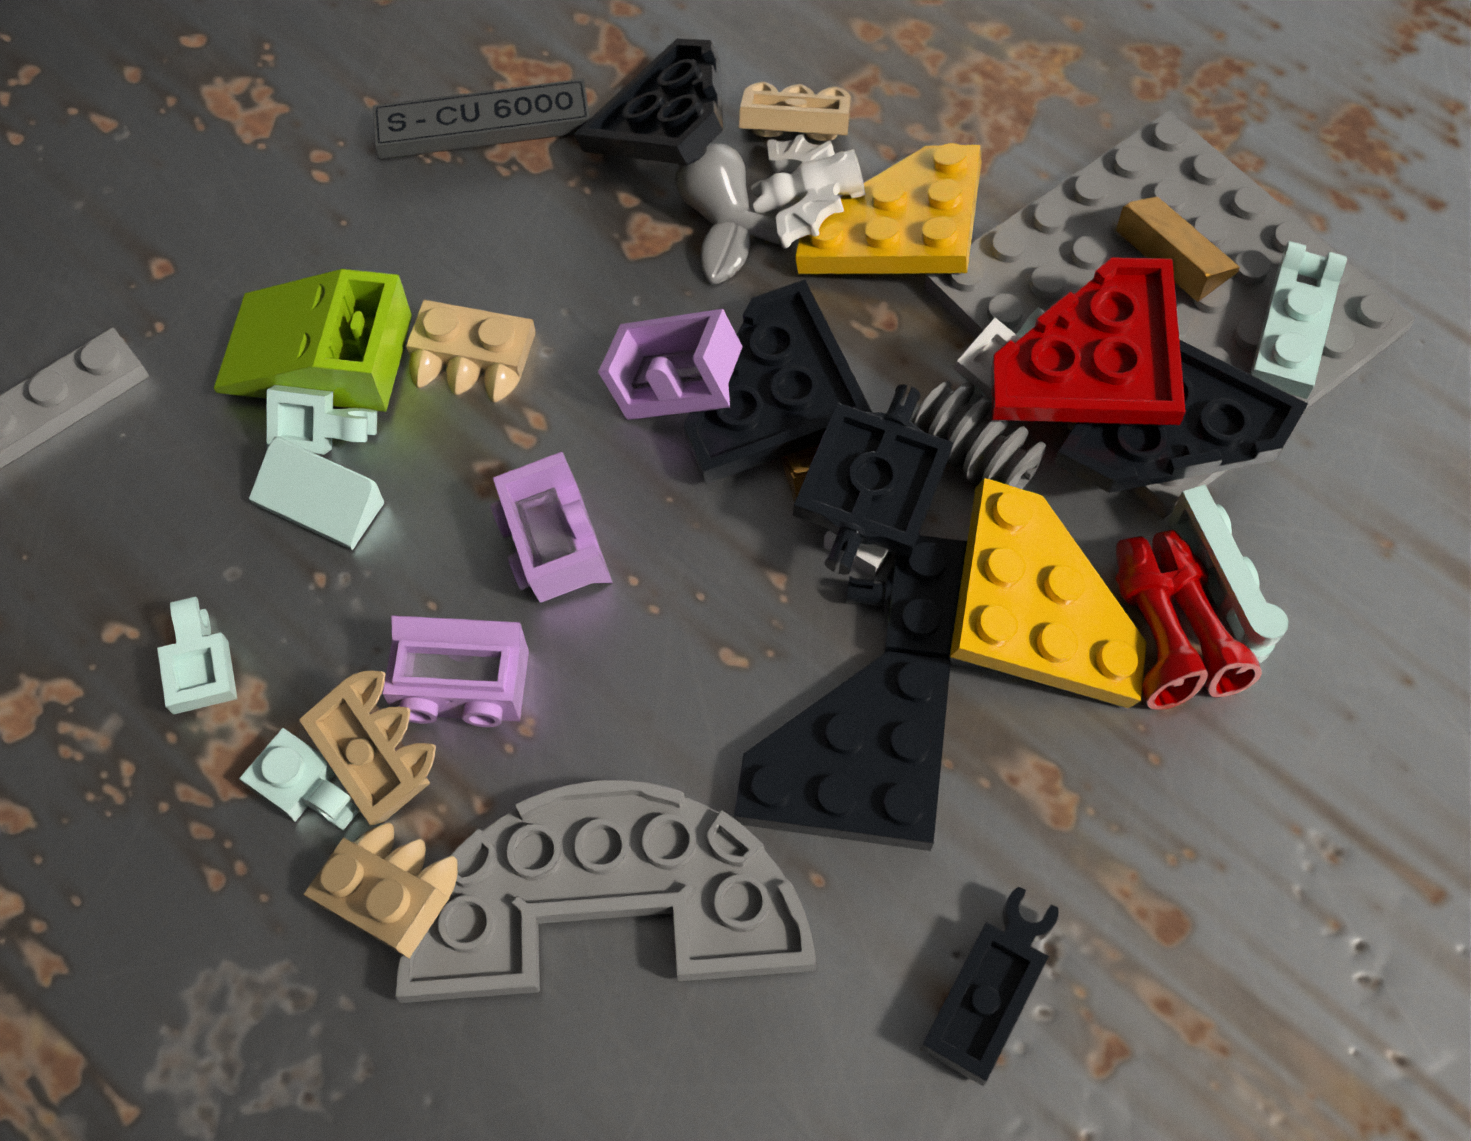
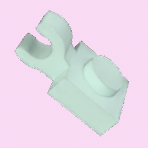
[266,385,377,454]
[157,597,237,715]
[239,728,360,831]

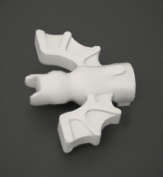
[751,134,865,248]

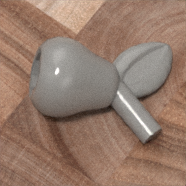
[675,144,781,284]

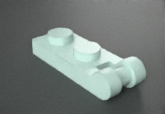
[1250,241,1347,399]
[1168,485,1289,663]

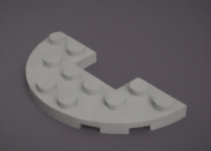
[396,780,817,1003]

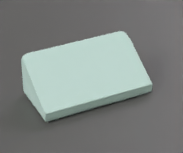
[249,436,385,550]

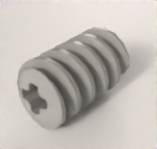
[911,381,1047,489]

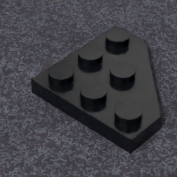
[574,38,723,165]
[683,279,872,484]
[1054,339,1309,493]
[734,651,951,851]

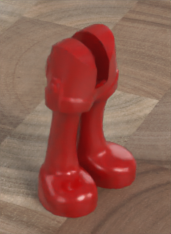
[1115,529,1262,710]

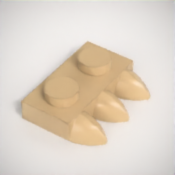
[739,82,851,141]
[406,300,536,403]
[299,670,436,826]
[303,823,458,959]

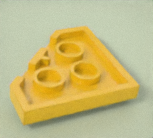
[795,143,981,274]
[950,478,1147,708]

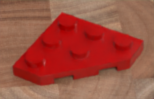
[991,257,1186,425]

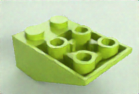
[214,269,412,412]

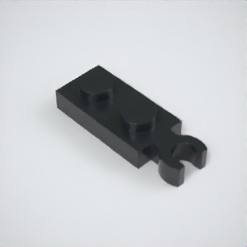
[920,887,1059,1086]

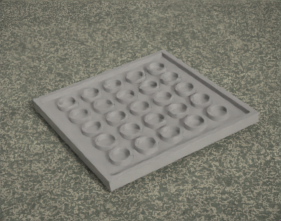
[924,110,1416,519]

